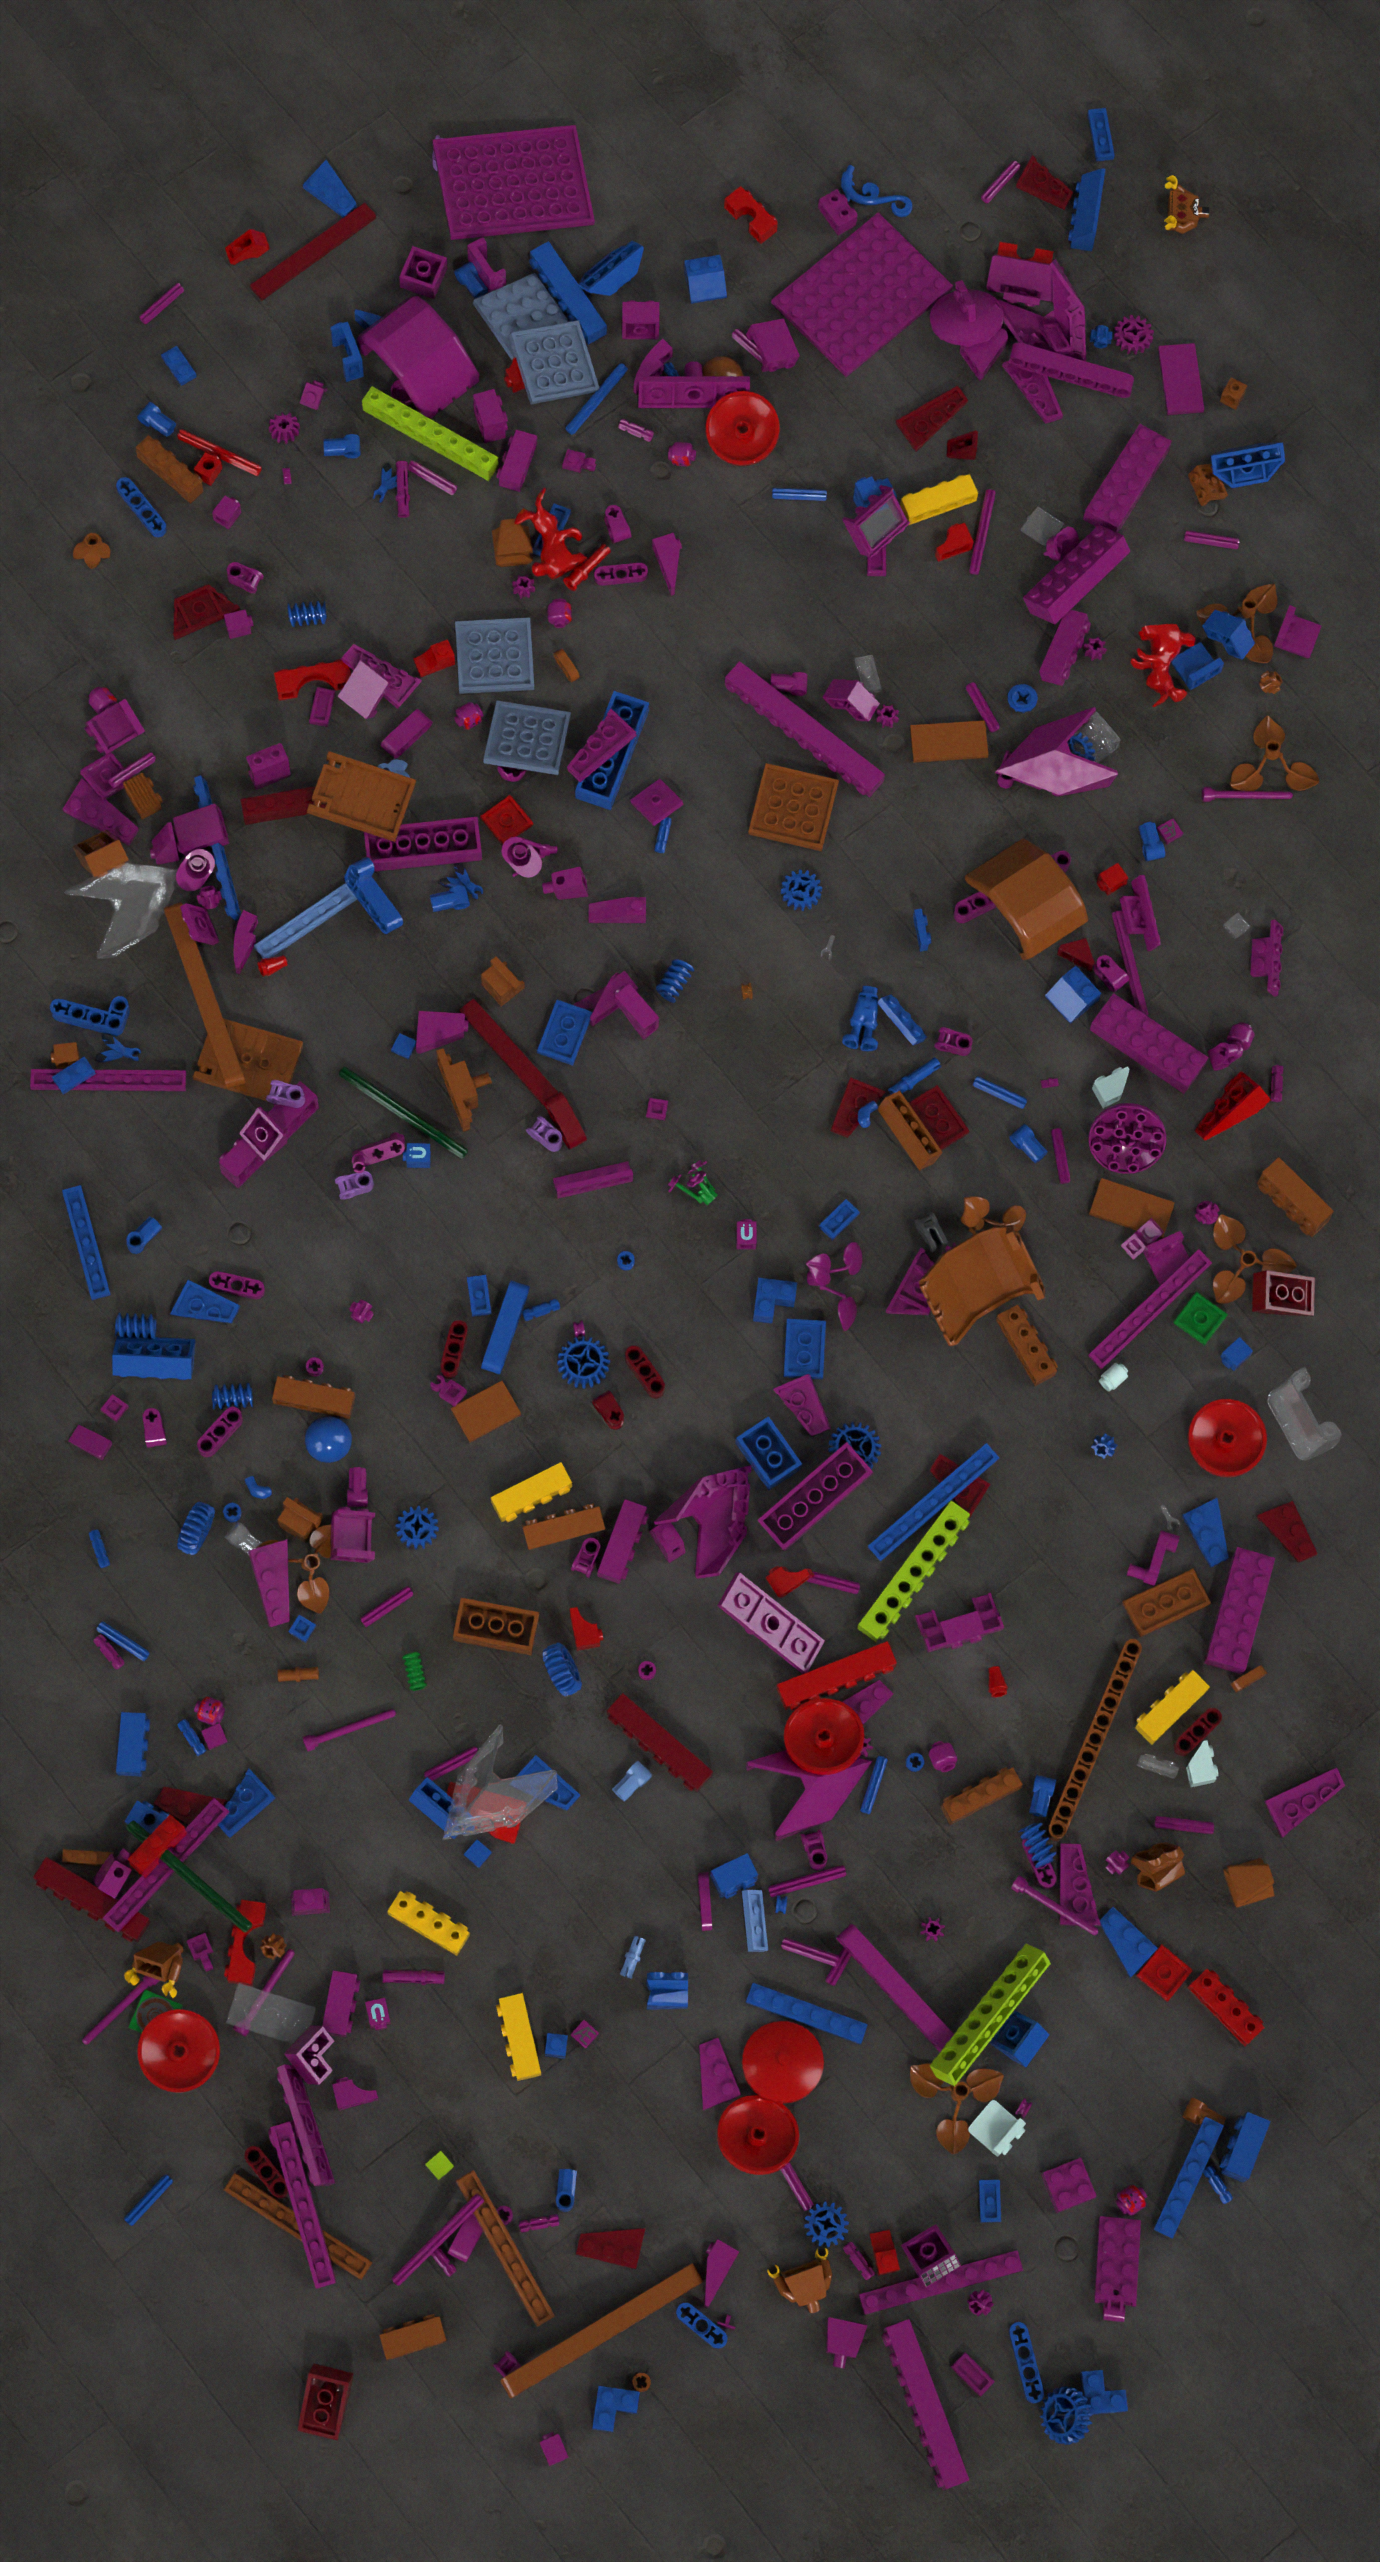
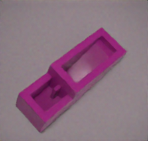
[633,339,673,394]
[234,910,258,975]

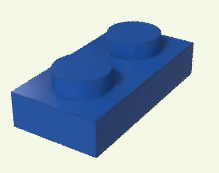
[161,346,197,386]
[913,909,931,952]
[52,1056,96,1094]
[819,1199,860,1241]
[467,1275,491,1317]
[979,2180,1001,2223]

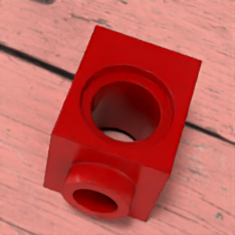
[194,452,223,486]
[1097,863,1128,896]

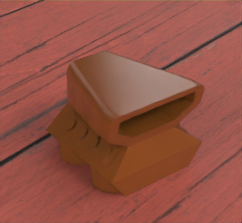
[492,518,533,567]
[1131,1842,1185,1892]
[1223,1858,1275,1908]

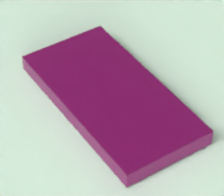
[1158,343,1204,415]

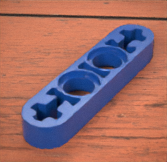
[116,477,167,537]
[1009,2322,1044,2404]

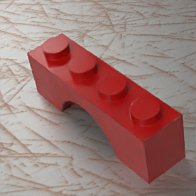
[274,659,351,701]
[224,1899,267,1986]

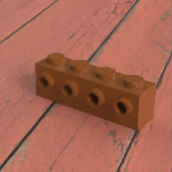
[135,435,204,504]
[877,1091,943,1171]
[996,1304,1058,1386]
[272,1375,355,1419]
[522,1503,605,1550]
[941,1767,1023,1825]

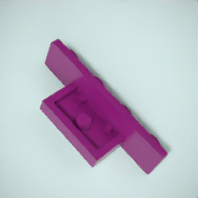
[1120,875,1161,951]
[1250,920,1283,997]

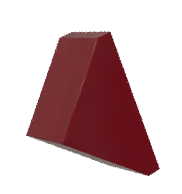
[947,430,978,460]
[1057,938,1095,972]

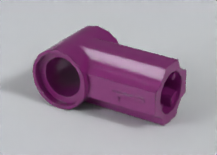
[771,672,808,696]
[347,1467,368,1507]

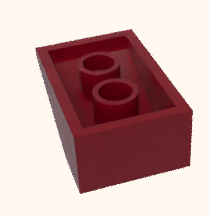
[1252,1270,1315,1316]
[297,2363,354,2441]

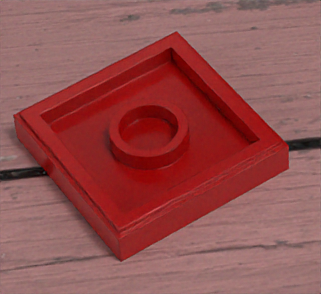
[480,795,533,845]
[1136,1944,1193,2002]

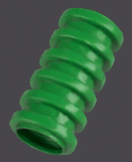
[402,1652,427,1691]

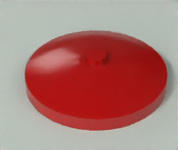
[706,391,780,466]
[1188,1399,1267,1477]
[784,1698,864,1775]
[137,2009,220,2093]
[742,2021,824,2104]
[717,2095,799,2175]

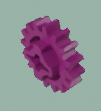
[1113,315,1154,355]

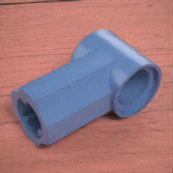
[612,1761,653,1802]

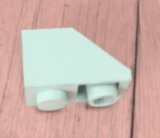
[1092,1067,1130,1108]
[1186,1740,1218,1787]

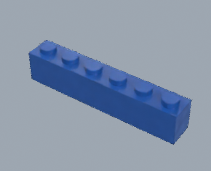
[529,241,607,345]

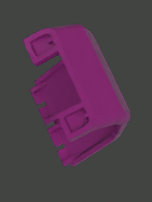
[357,296,480,419]

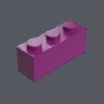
[497,430,537,492]
[322,1970,361,2038]

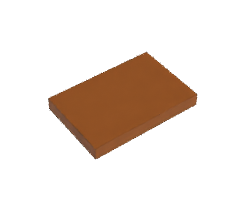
[451,1381,521,1443]

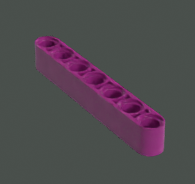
[1009,343,1134,398]
[954,851,1071,923]

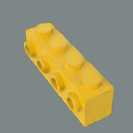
[900,474,978,525]
[491,1462,572,1522]
[1135,1670,1210,1745]
[387,1891,470,1956]
[496,1993,541,2081]

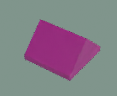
[239,1107,288,1161]

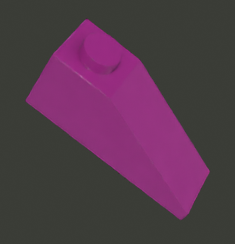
[652,533,682,596]
[150,822,179,865]
[589,897,646,923]
[590,971,638,1027]
[704,2239,739,2308]

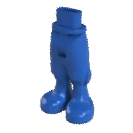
[842,986,878,1051]

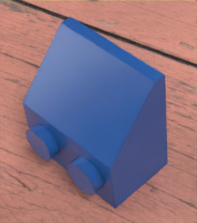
[684,255,727,304]
[1045,966,1101,1024]
[989,2010,1050,2067]

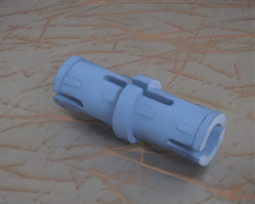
[620,1936,646,1979]

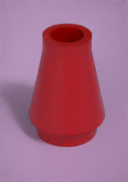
[257,955,288,977]
[988,1666,1008,1697]

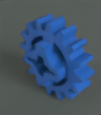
[781,869,822,911]
[396,1506,439,1550]
[804,2202,849,2248]

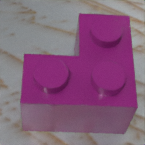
[823,679,880,722]
[284,2025,334,2085]

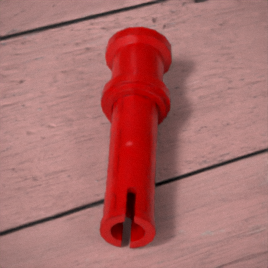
[563,544,611,591]

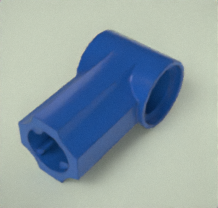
[454,262,488,299]
[137,402,176,437]
[323,434,361,458]
[1139,822,1165,862]
[430,885,470,912]
[1009,1124,1048,1163]
[126,1216,162,1254]
[1029,1775,1056,1817]
[556,2169,577,2212]

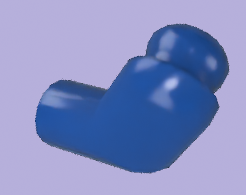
[857,1101,878,1128]
[244,1476,272,1499]

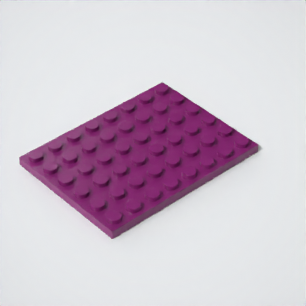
[432,125,595,240]
[771,213,953,377]

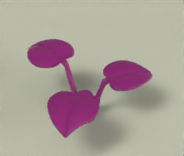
[806,1242,863,1331]

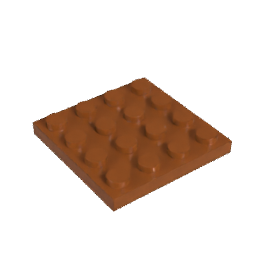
[748,763,839,851]

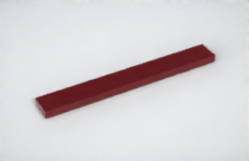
[250,203,376,301]
[459,998,573,1110]

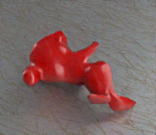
[514,487,587,580]
[1130,624,1196,707]

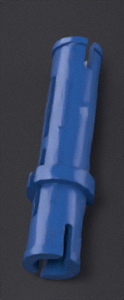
[888,1057,941,1095]

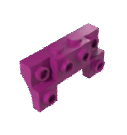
[915,1593,1004,1652]

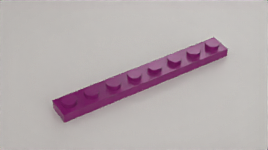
[30,1069,187,1091]
[1088,1249,1212,1369]
[103,1798,229,1933]
[270,2121,337,2289]
[859,2250,1023,2315]

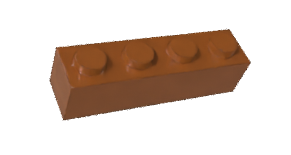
[62,1849,115,1866]

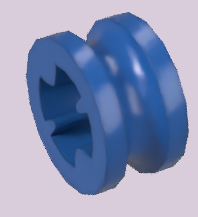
[617,1251,635,1270]
[223,1503,242,1522]
[906,1753,924,1772]
[775,1895,787,1914]

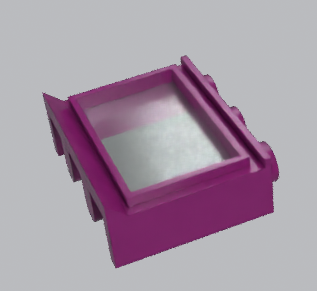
[842,485,910,558]

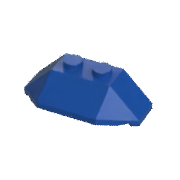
[578,241,644,296]
[1210,442,1285,488]

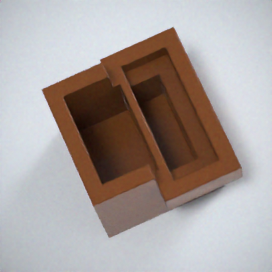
[481,957,525,1007]
[277,1497,323,1543]

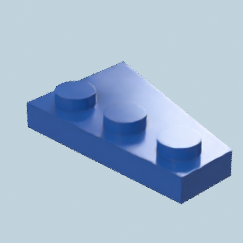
[303,160,357,218]
[170,1280,241,1324]
[1182,1498,1229,1568]
[509,1755,581,1811]
[218,1768,276,1838]
[1100,1907,1158,1978]

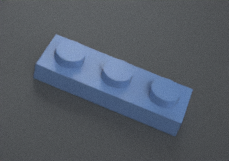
[742,1890,768,1952]

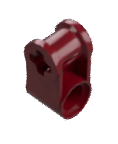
[592,1390,624,1430]

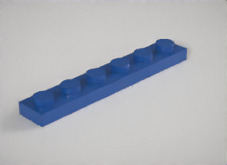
[62,1185,111,1300]
[746,1983,868,2045]
[1154,2117,1224,2239]

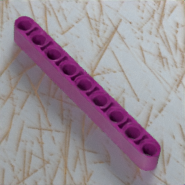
[836,1924,954,2052]

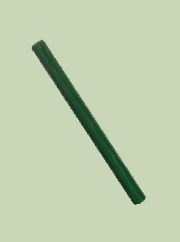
[339,1066,468,1159]
[126,1820,252,1932]

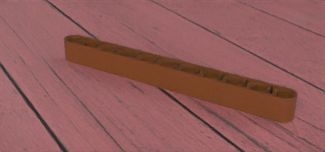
[163,902,246,1090]
[1047,1639,1142,1841]
[500,2263,704,2399]

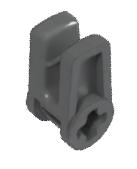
[914,1212,948,1252]

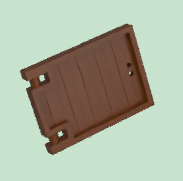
[307,751,416,842]
[193,1018,303,1101]

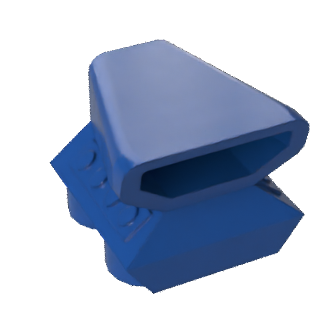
[646,1972,688,2010]

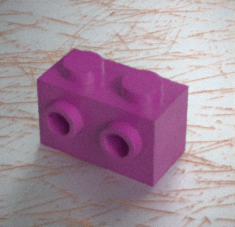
[818,189,858,236]

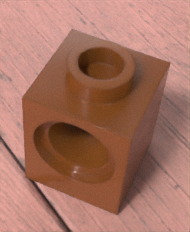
[1220,377,1247,410]
[50,1042,79,1069]

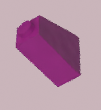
[960,328,1008,381]
[614,984,659,1040]
[416,1011,469,1054]

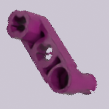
[352,1132,405,1173]
[1127,1530,1180,1586]

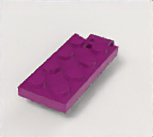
[1094,2216,1141,2322]

